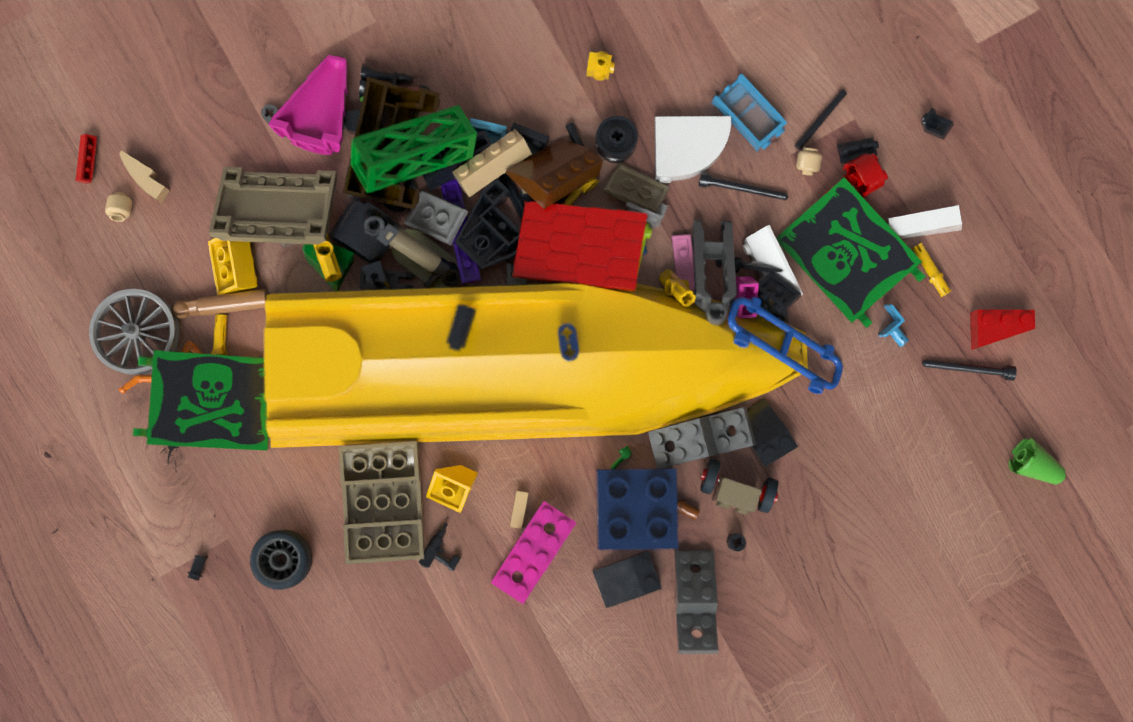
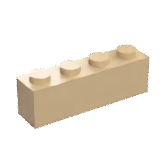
[452,129,532,197]

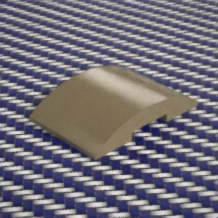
[338,441,424,564]

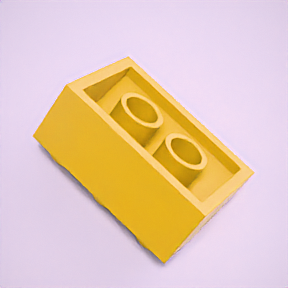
[208,238,258,295]

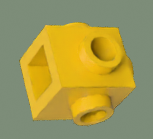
[586,51,615,81]

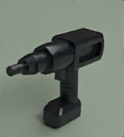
[419,523,461,571]

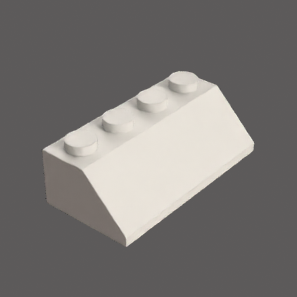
[742,225,803,296]

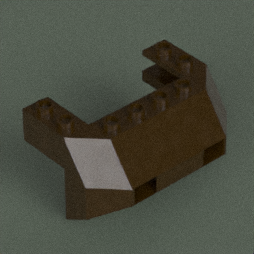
[343,77,440,209]

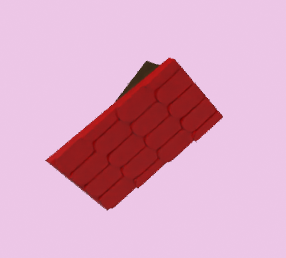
[512,202,647,291]

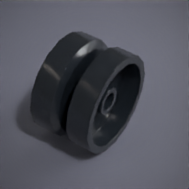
[596,116,638,163]

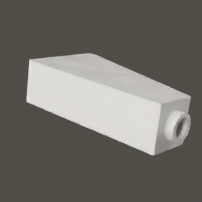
[888,205,962,239]

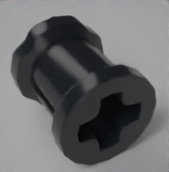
[726,534,746,552]

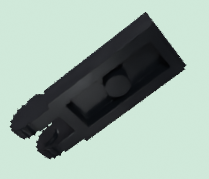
[359,269,415,290]

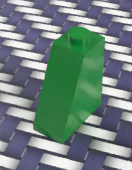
[302,243,355,292]

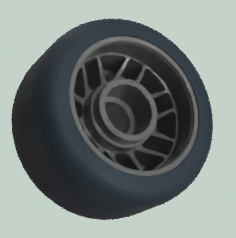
[250,530,313,590]

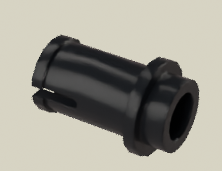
[187,555,207,581]

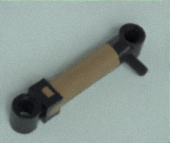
[363,209,461,289]

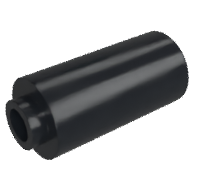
[446,304,477,351]

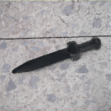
[715,257,783,273]

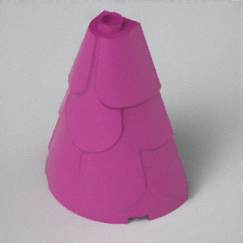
[268,55,348,155]

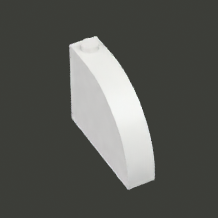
[654,116,731,183]

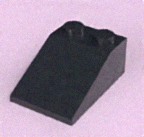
[747,399,798,468]
[592,551,662,608]

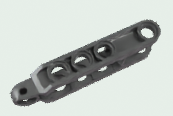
[692,220,736,325]

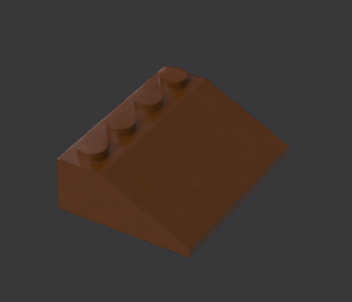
[505,139,603,209]

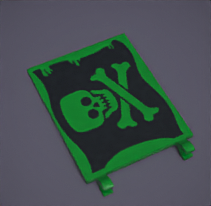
[776,178,926,328]
[133,350,268,451]

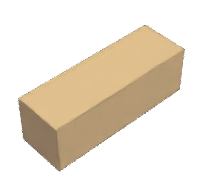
[510,491,529,529]

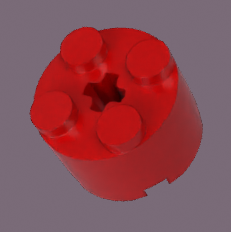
[843,153,888,198]

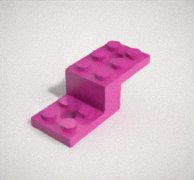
[491,501,577,604]

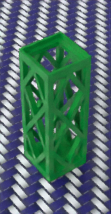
[350,105,477,193]

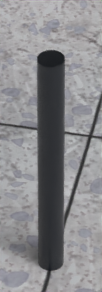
[795,89,847,150]

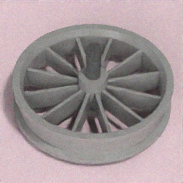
[89,289,180,375]

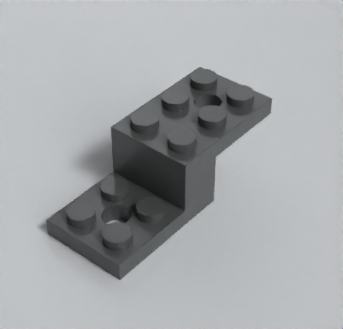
[648,407,756,469]
[674,550,719,654]

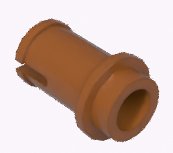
[677,500,700,521]

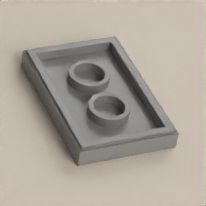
[404,190,468,246]

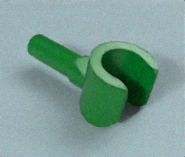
[610,446,632,470]

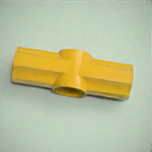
[313,234,342,282]
[659,269,696,307]

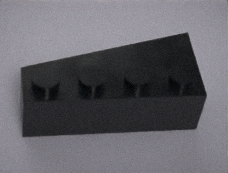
[418,131,492,191]

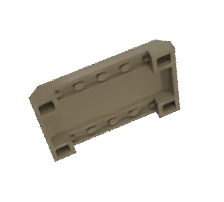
[209,167,338,245]

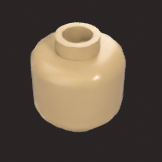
[796,148,822,176]
[105,192,133,222]

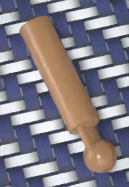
[171,289,268,319]

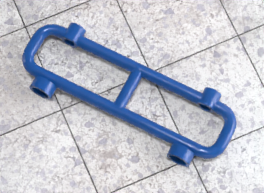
[728,297,843,394]

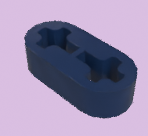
[558,323,579,362]

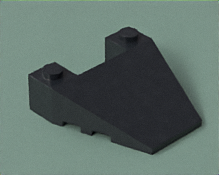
[455,178,520,270]

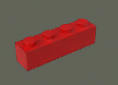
[75,134,97,184]

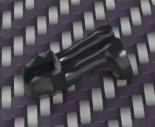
[359,63,413,99]

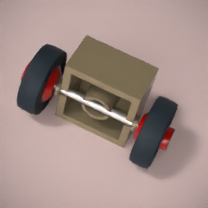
[700,459,778,515]

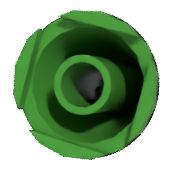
[1008,438,1066,485]

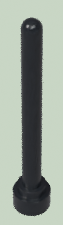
[698,172,788,200]
[922,360,1017,381]

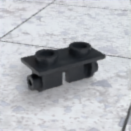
[837,137,879,163]

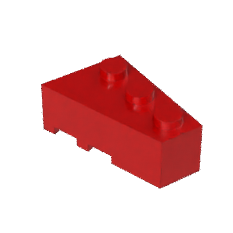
[970,309,1036,350]

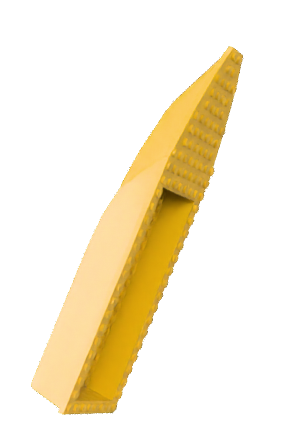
[264,283,808,448]

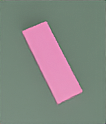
[671,234,694,291]

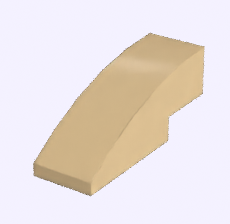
[119,150,170,203]

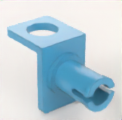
[878,304,909,347]

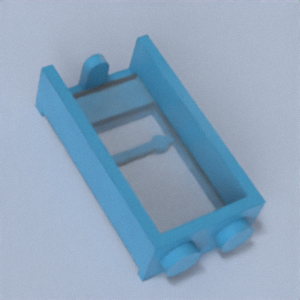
[712,73,787,152]

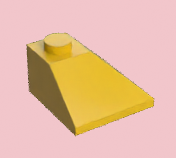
[426,465,478,513]

